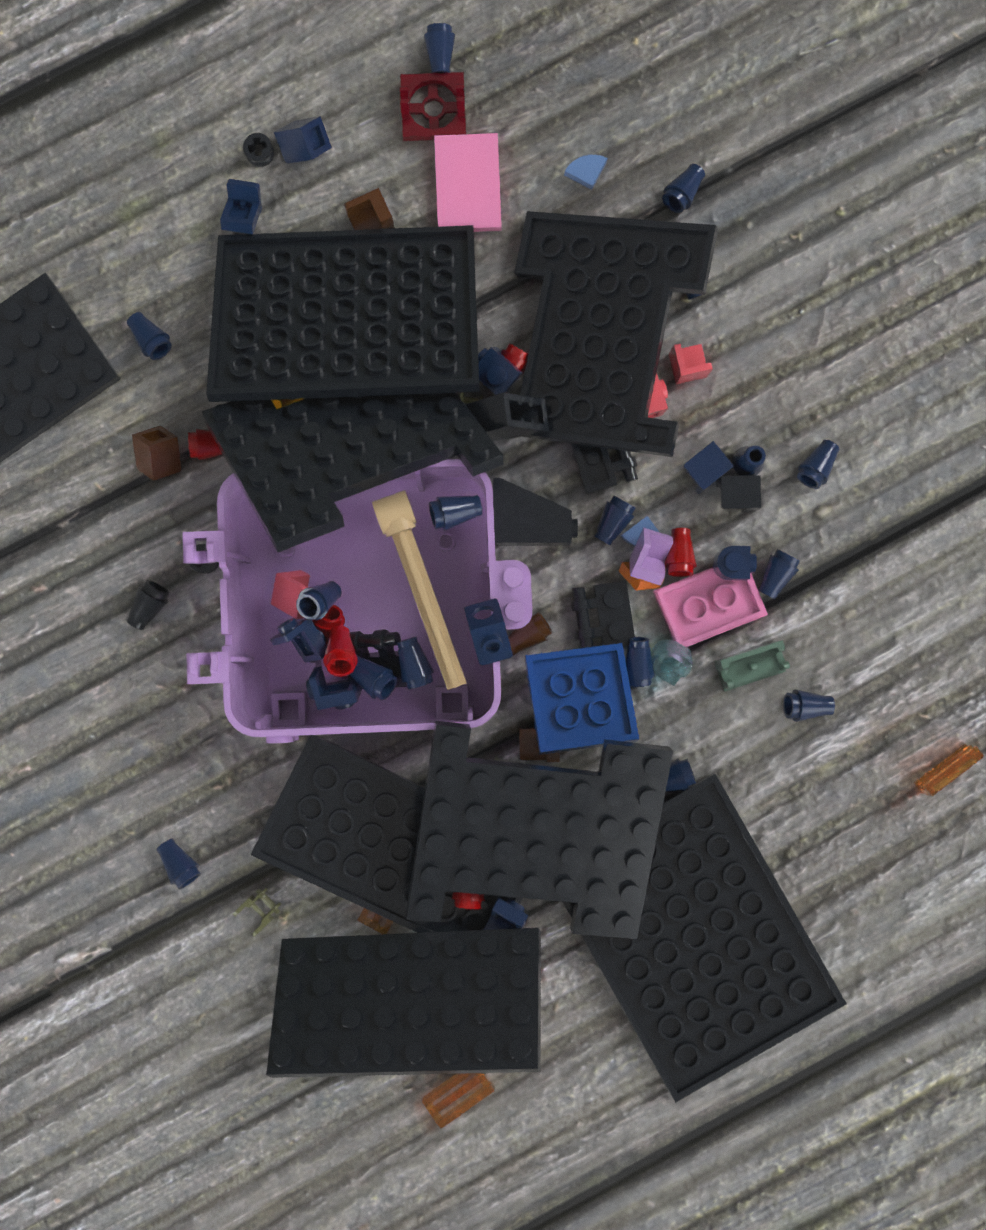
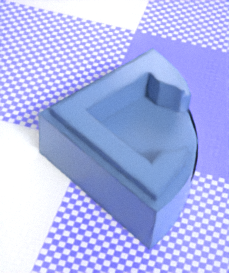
[564,155,608,190]
[621,516,660,546]

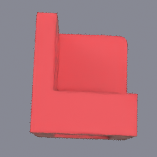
[669,344,713,384]
[271,570,310,619]

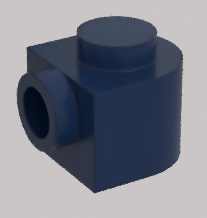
[713,546,757,581]

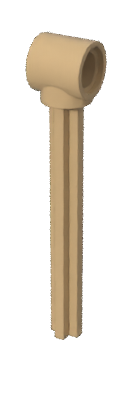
[372,490,467,690]

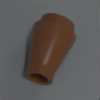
[508,612,553,656]

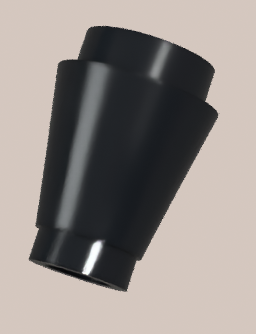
[126,580,169,630]

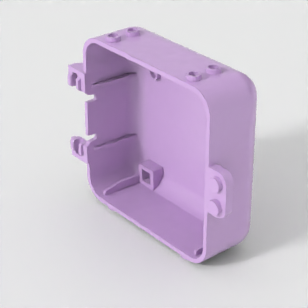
[183,458,532,743]

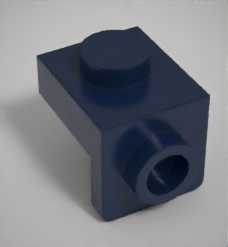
[220,179,262,235]
[478,347,522,395]
[270,618,327,663]
[306,666,362,710]
[483,898,528,930]

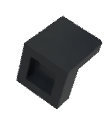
[716,475,761,512]

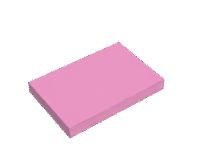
[434,133,502,232]
[653,567,768,651]

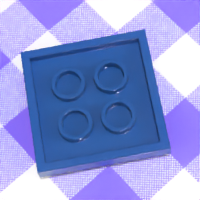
[525,643,639,755]

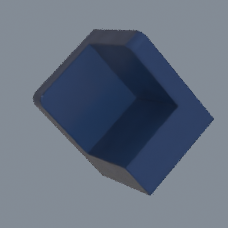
[274,116,332,164]
[683,441,734,494]

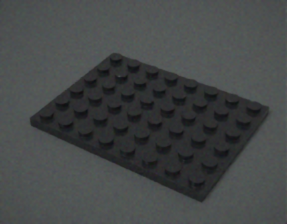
[206,225,480,402]
[563,773,847,1103]

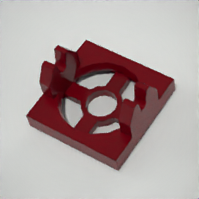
[400,72,466,141]

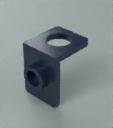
[464,598,513,666]

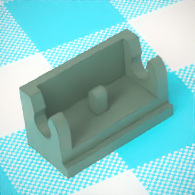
[714,640,790,691]

